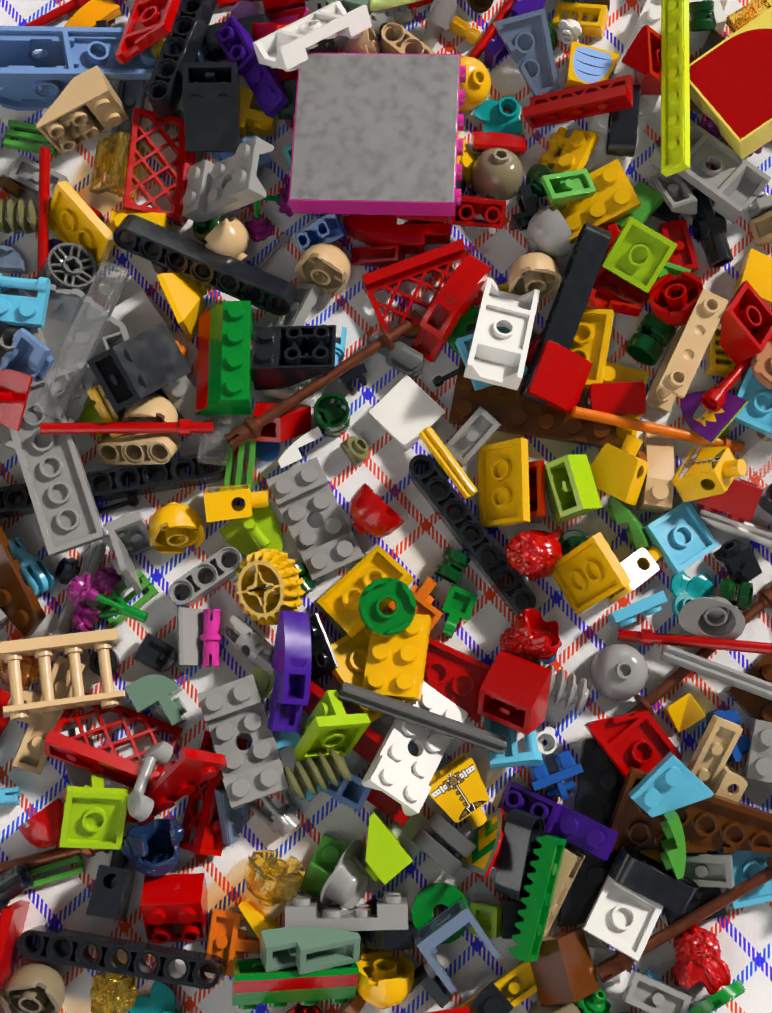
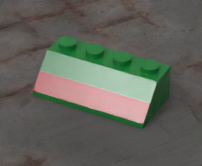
[195,301,253,415]
[232,958,359,1010]

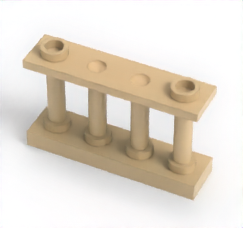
[646,289,729,415]
[0,628,125,721]

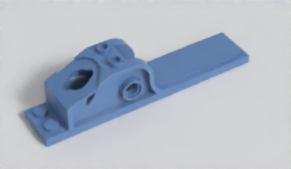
[0,26,204,111]

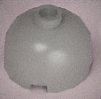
[526,204,575,260]
[590,644,648,700]

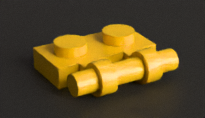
[538,127,599,173]

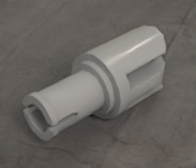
[420,0,457,50]

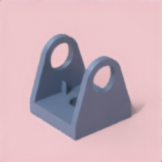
[414,897,501,994]

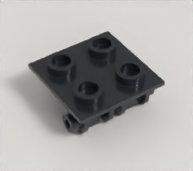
[309,613,339,681]

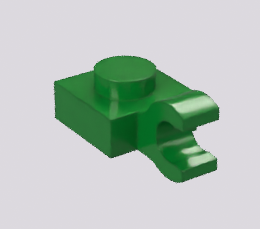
[441,585,478,638]

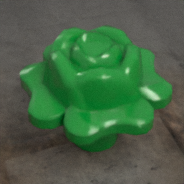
[577,989,611,1013]

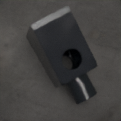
[86,849,135,922]

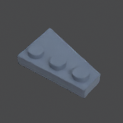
[492,8,560,96]

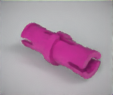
[200,609,223,667]

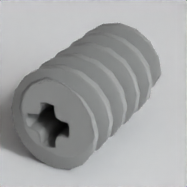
[536,661,591,715]

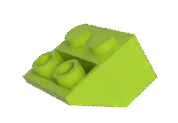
[545,454,602,525]

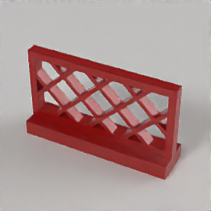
[122,107,196,227]
[362,239,483,332]
[44,692,183,790]

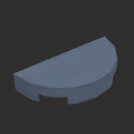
[0,244,27,274]
[214,787,249,847]

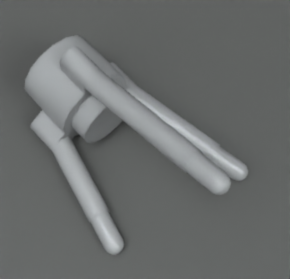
[247,791,300,837]

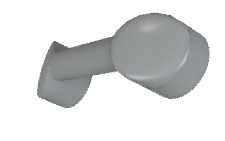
[127,741,173,822]

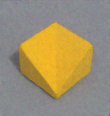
[661,692,706,733]

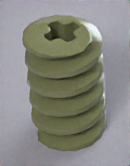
[0,199,38,234]
[284,747,351,800]

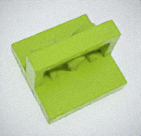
[601,217,678,293]
[293,690,371,761]
[59,774,129,850]

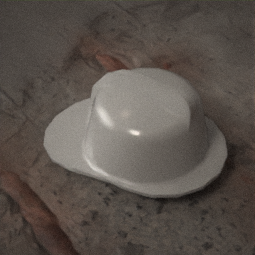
[678,596,745,640]
[319,840,369,910]

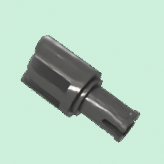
[367,332,423,378]

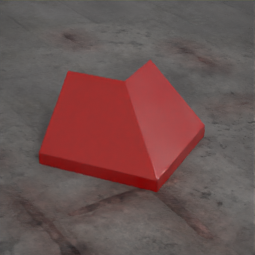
[621,25,661,95]

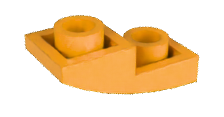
[64,0,120,27]

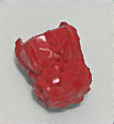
[505,530,563,581]
[499,607,562,662]
[673,924,731,995]

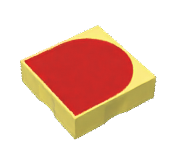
[689,7,772,160]

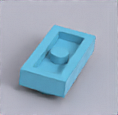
[606,591,668,627]

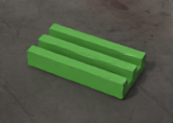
[3,120,57,156]
[224,439,257,492]
[96,571,159,628]
[29,854,85,889]

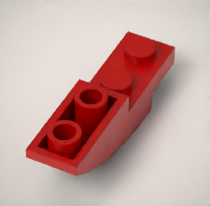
[394,195,507,229]
[343,214,451,254]
[411,254,492,363]

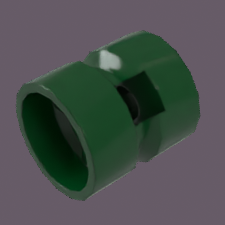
[625,314,675,366]
[313,393,350,438]

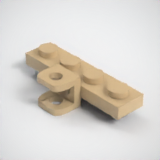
[7,654,85,775]
[687,715,748,802]

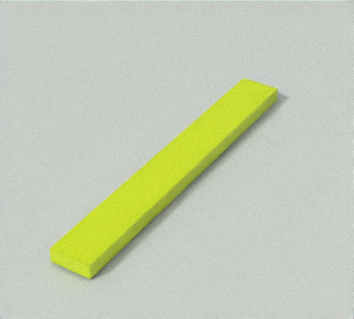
[661,0,690,177]

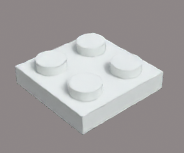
[582,874,664,961]

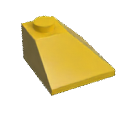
[156,273,207,341]

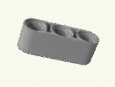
[169,547,244,608]

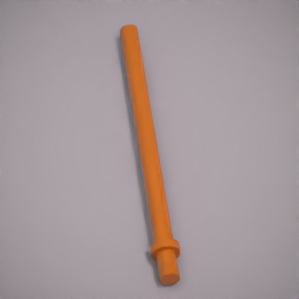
[571,406,745,453]

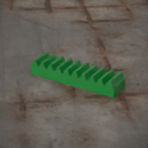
[509,835,567,962]

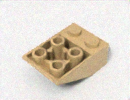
[36,65,129,154]

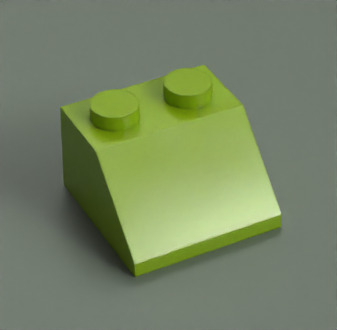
[365,809,413,885]

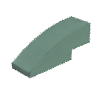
[260,926,361,975]

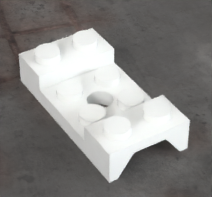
[253,1,372,72]
[463,277,540,391]
[361,682,468,816]

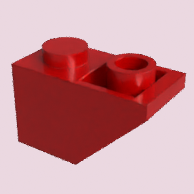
[253,401,311,442]
[696,477,763,523]

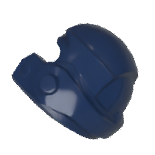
[121,818,185,877]

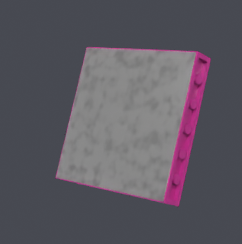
[289,53,466,216]

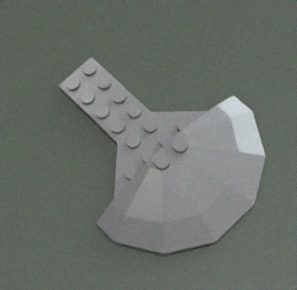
[0,284,130,557]

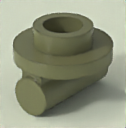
[340,436,369,468]

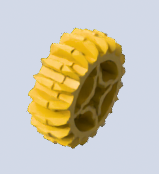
[233,548,306,626]

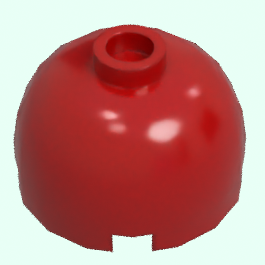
[649,272,703,326]
[349,483,405,537]
[17,793,66,848]

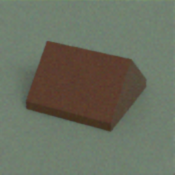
[530,927,600,1005]

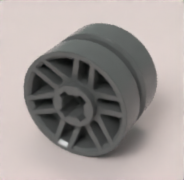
[40,242,98,294]
[412,811,476,876]

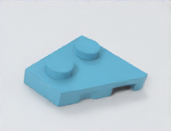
[628,752,714,818]

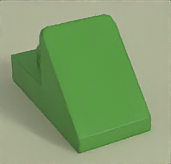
[540,168,597,212]
[299,833,349,899]

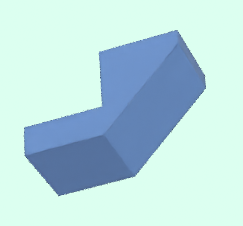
[322,773,372,812]

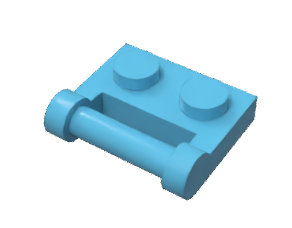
[0,273,51,329]
[484,717,543,769]

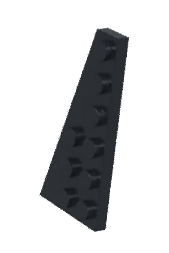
[558,738,623,927]

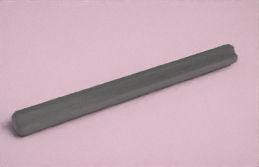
[339,682,507,754]

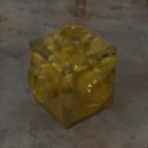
[90,971,136,1013]

